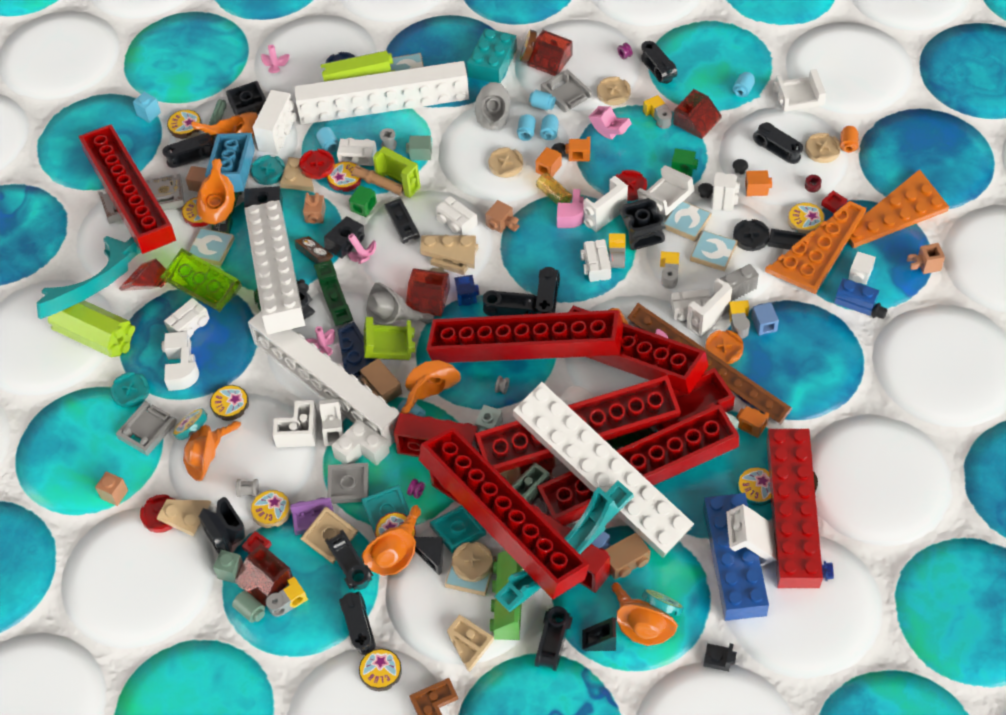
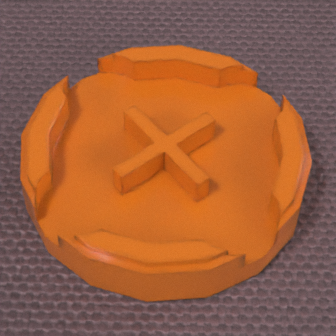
[705,330,744,364]

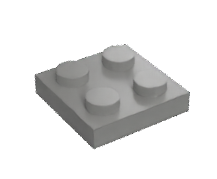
[327,463,369,504]

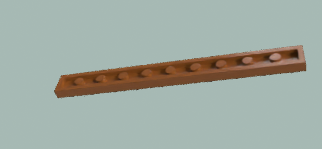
[627,303,792,425]

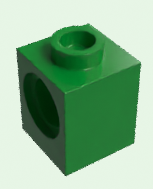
[671,148,698,176]
[349,185,377,217]

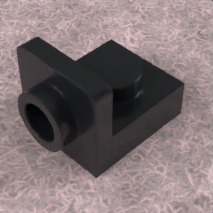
[703,643,737,672]

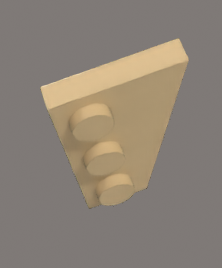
[420,235,476,269]

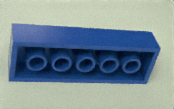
[703,493,769,621]

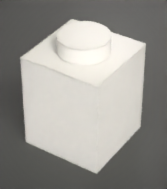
[848,252,876,285]
[162,331,191,360]

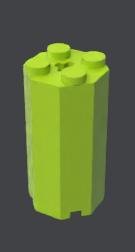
[321,50,395,82]
[47,300,135,358]

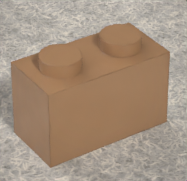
[360,358,402,404]
[605,532,650,580]

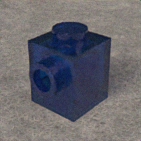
[454,275,480,306]

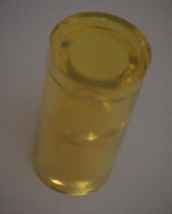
[536,173,572,205]

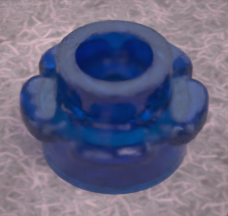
[822,561,834,582]

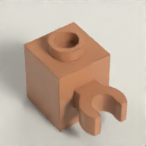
[303,192,326,224]
[485,200,519,233]
[907,243,945,274]

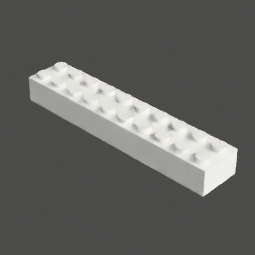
[294,61,469,125]
[244,200,305,334]
[248,311,399,447]
[513,382,694,558]

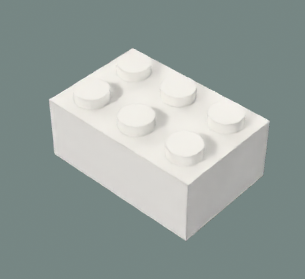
[253,90,297,154]

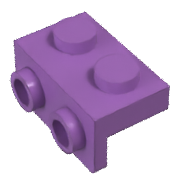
[290,497,334,535]

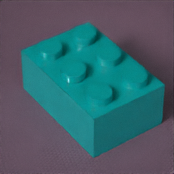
[467,28,517,83]

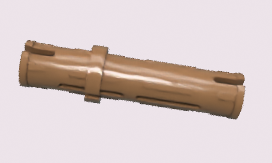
[352,165,404,196]

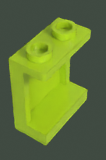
[373,146,421,198]
[363,317,415,360]

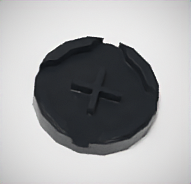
[733,219,770,251]

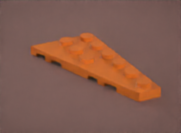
[848,169,949,248]
[765,201,866,294]

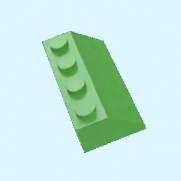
[490,550,523,640]

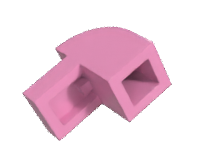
[589,106,632,139]
[557,189,584,228]

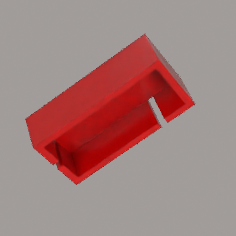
[656,368,735,431]

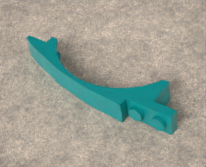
[37,236,141,319]
[494,480,634,612]

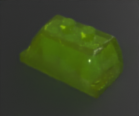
[160,248,242,313]

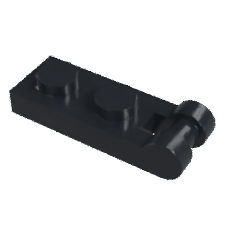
[384,198,420,244]

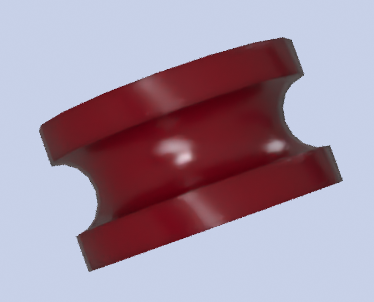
[805,175,822,193]

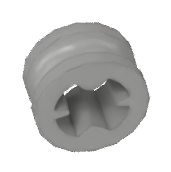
[495,376,509,395]

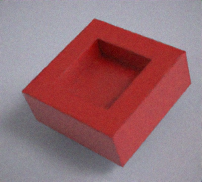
[821,190,848,213]
[242,531,272,560]

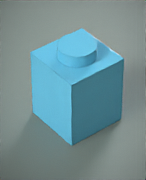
[133,92,161,123]

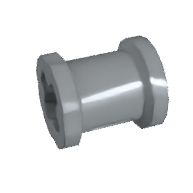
[380,128,397,151]
[236,479,259,497]

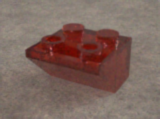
[527,30,573,76]
[673,89,722,139]
[406,268,451,317]
[235,544,293,606]

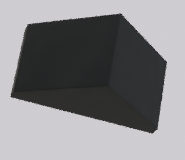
[414,537,444,575]
[582,617,616,651]

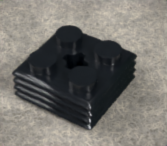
[226,81,266,116]

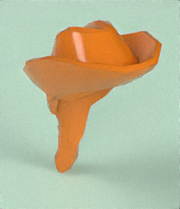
[191,112,258,138]
[196,159,235,224]
[401,360,461,414]
[183,421,241,481]
[361,505,421,576]
[611,582,678,646]

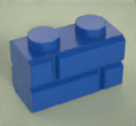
[834,278,880,316]

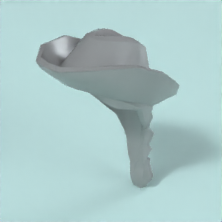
[474,82,510,130]
[366,283,434,325]

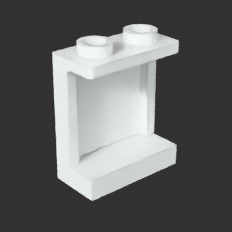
[773,69,826,112]
[637,165,694,216]
[583,176,628,232]
[686,278,732,338]
[726,504,777,566]

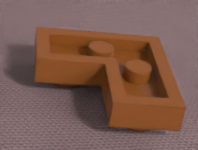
[409,678,458,715]

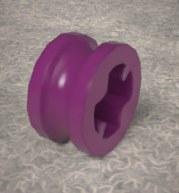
[617,43,633,60]
[407,478,425,499]

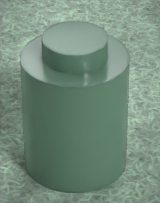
[232,591,265,623]

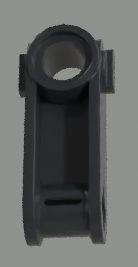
[641,41,678,84]
[753,122,803,164]
[162,133,214,168]
[536,267,560,314]
[483,290,537,316]
[325,529,374,591]
[339,591,376,655]
[535,606,573,671]

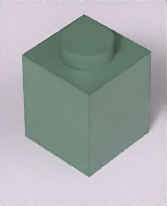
[406,136,432,160]
[213,550,244,584]

